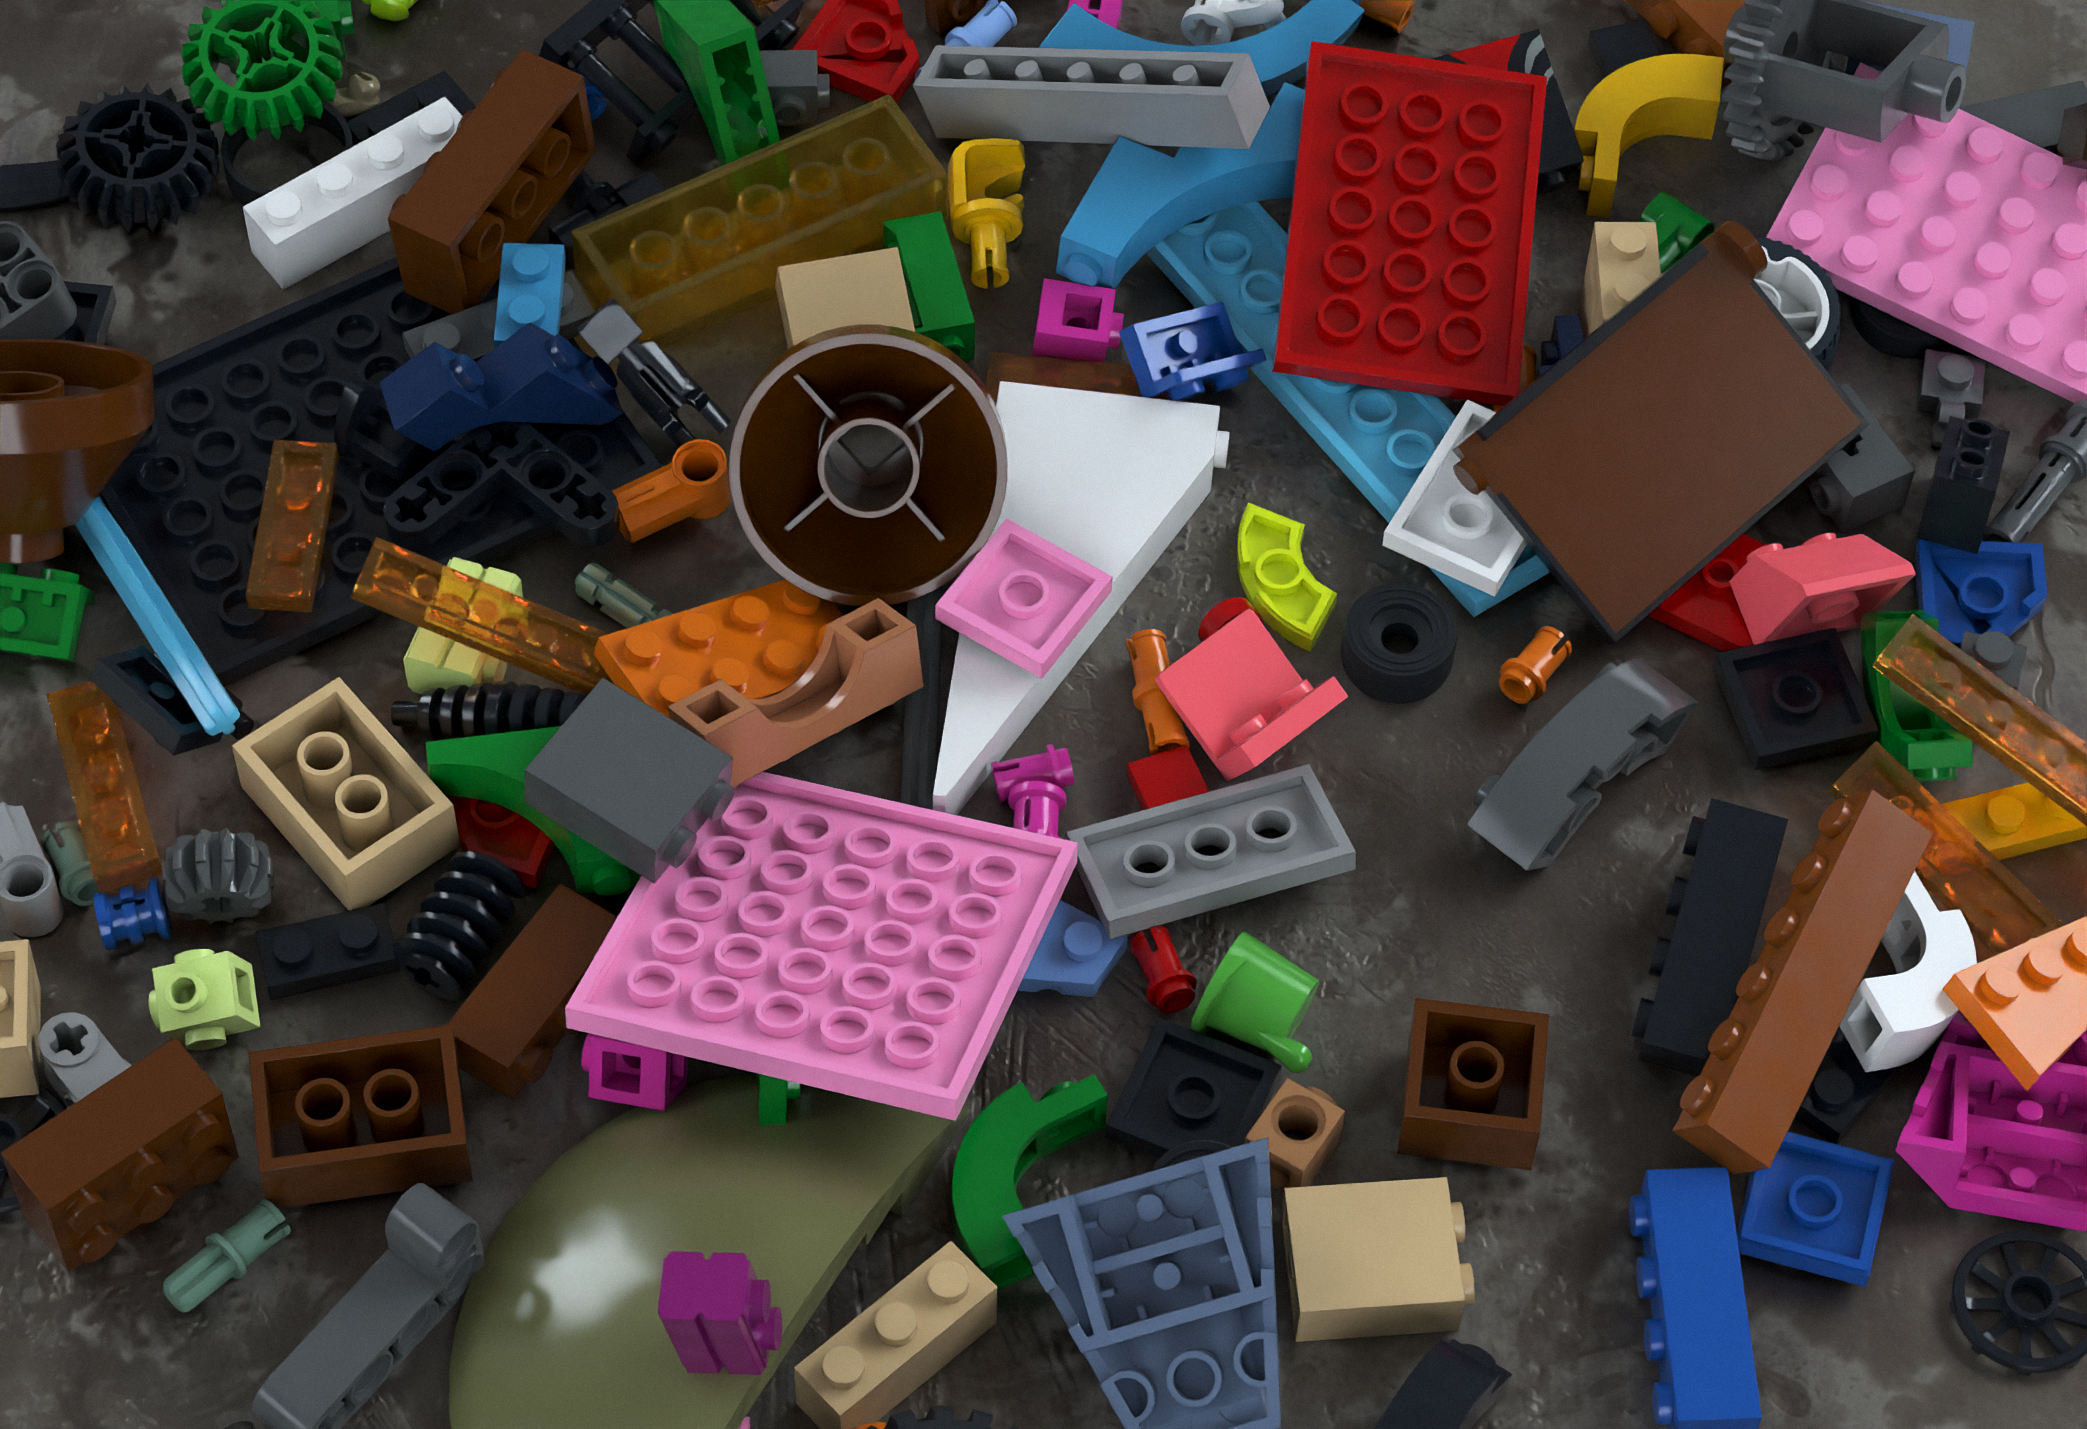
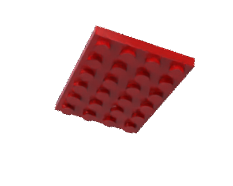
[1272,41,1547,406]

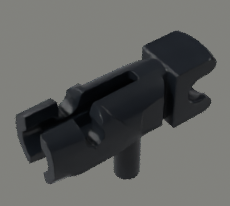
[577,297,731,447]

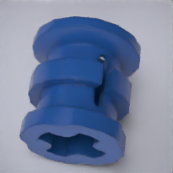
[93,875,172,950]

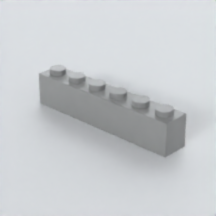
[913,45,1270,149]

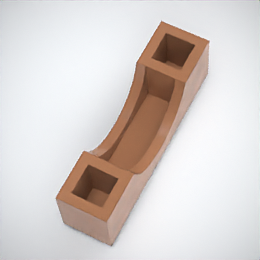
[668,598,924,787]

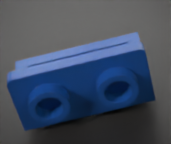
[1119,302,1267,401]

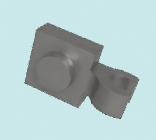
[1917,349,1986,447]

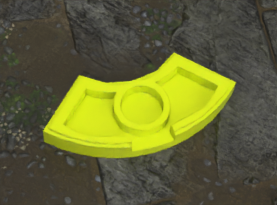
[1236,502,1337,652]

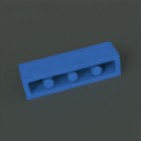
[1629,1167,1762,1429]

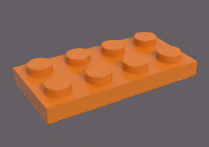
[594,579,844,718]

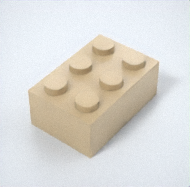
[232,677,460,911]

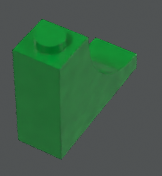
[653,0,790,203]
[425,726,641,896]

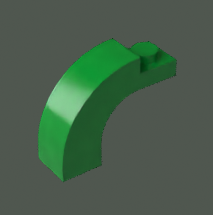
[1861,610,1973,784]
[952,1074,1108,1291]

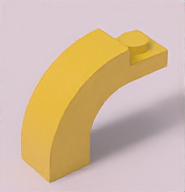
[1574,54,1724,218]

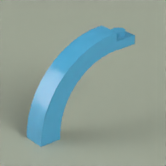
[1039,0,1365,97]

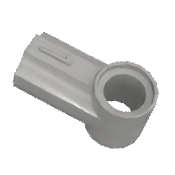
[0,802,65,938]

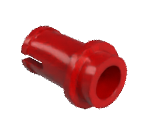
[1130,926,1197,1014]

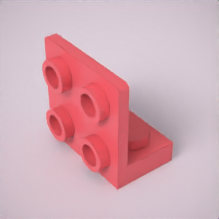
[1155,609,1349,782]

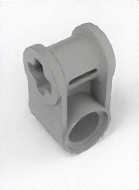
[38,1012,132,1108]

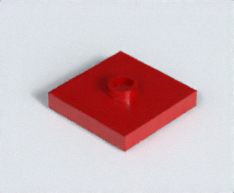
[1647,534,1766,652]

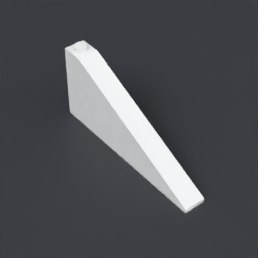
[933,381,1230,816]

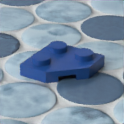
[1914,539,2047,657]

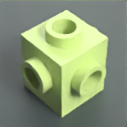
[149,949,261,1050]

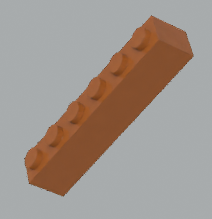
[1672,789,1933,1175]

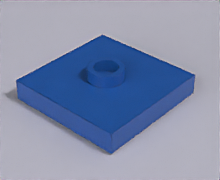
[1736,1132,1895,1287]

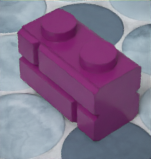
[657,1251,782,1375]

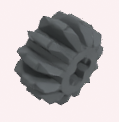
[161,828,274,925]

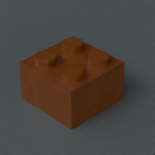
[1397,998,1550,1170]

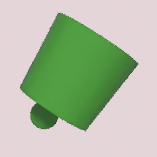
[1190,931,1320,1073]

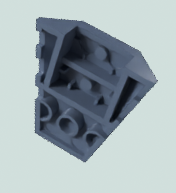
[1002,1137,1282,1429]

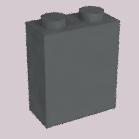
[525,678,735,884]

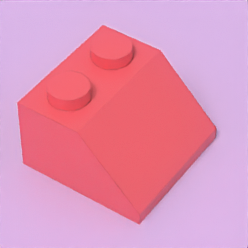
[1729,533,1916,645]

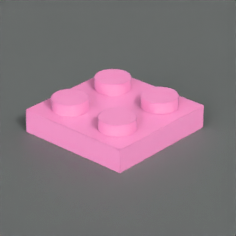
[935,518,1113,679]

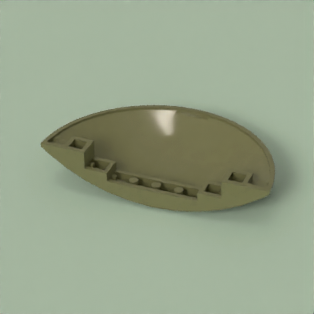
[449,1072,970,1429]

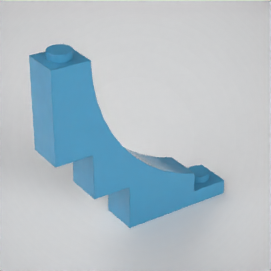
[1056,82,1304,289]

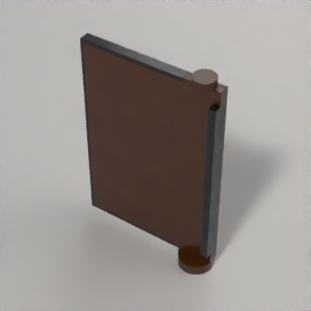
[1452,220,1869,645]

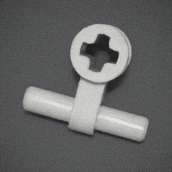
[1181,0,1287,46]

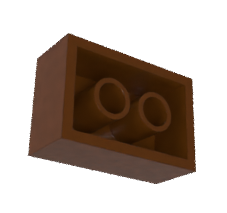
[248,1024,473,1208]
[1,1037,239,1273]

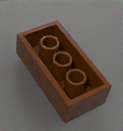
[388,49,596,314]

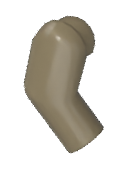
[323,72,380,118]

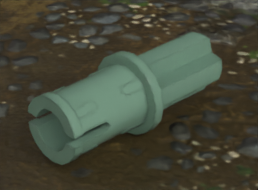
[162,1199,291,1313]

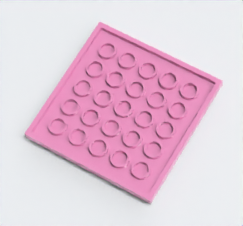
[565,772,1078,1121]

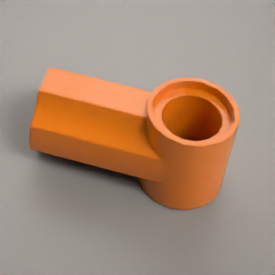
[612,439,732,543]

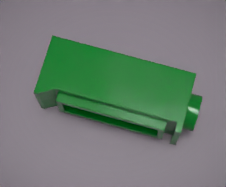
[883,211,975,361]

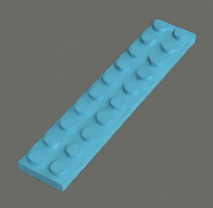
[1146,201,1550,617]

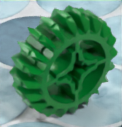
[181,0,343,141]

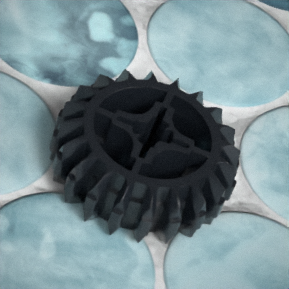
[56,82,219,233]

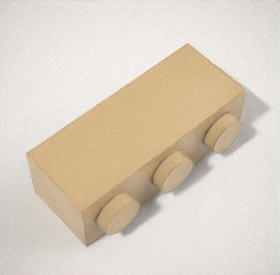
[794,1241,997,1429]

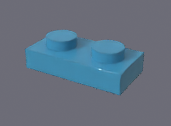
[494,243,566,348]

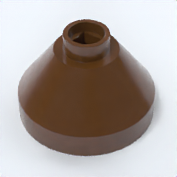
[729,324,1008,606]
[0,339,154,563]

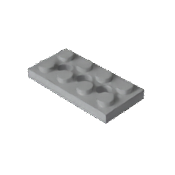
[1066,764,1356,939]

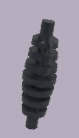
[391,681,587,741]

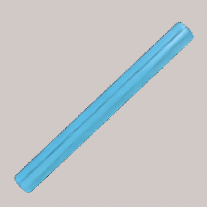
[74,495,240,736]

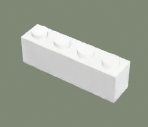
[243,97,463,290]

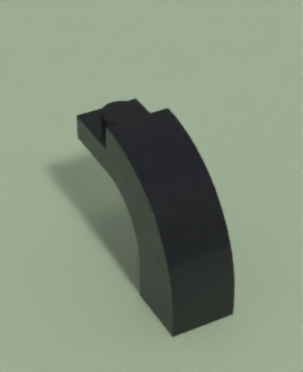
[1374,1339,1512,1429]

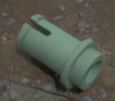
[41,821,110,906]

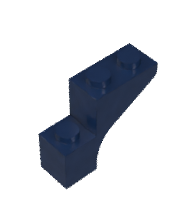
[379,322,623,452]

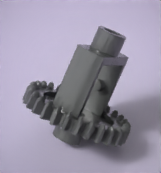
[1722,0,1966,161]

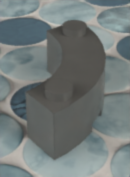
[1467,658,1699,870]

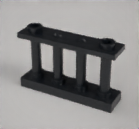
[539,0,804,164]

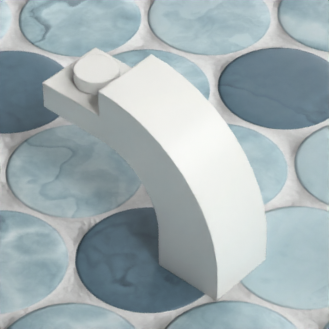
[1839,871,1977,1072]

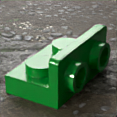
[0,562,96,663]

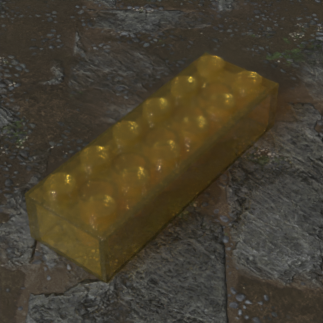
[572,94,948,347]

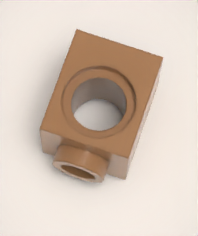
[1244,1078,1345,1194]

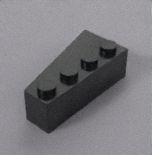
[1631,798,1789,1076]

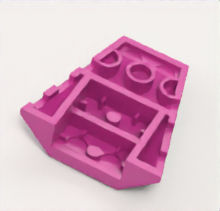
[1895,1010,2087,1232]

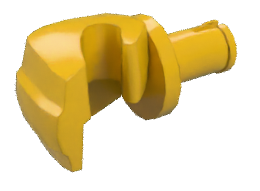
[948,138,1025,289]

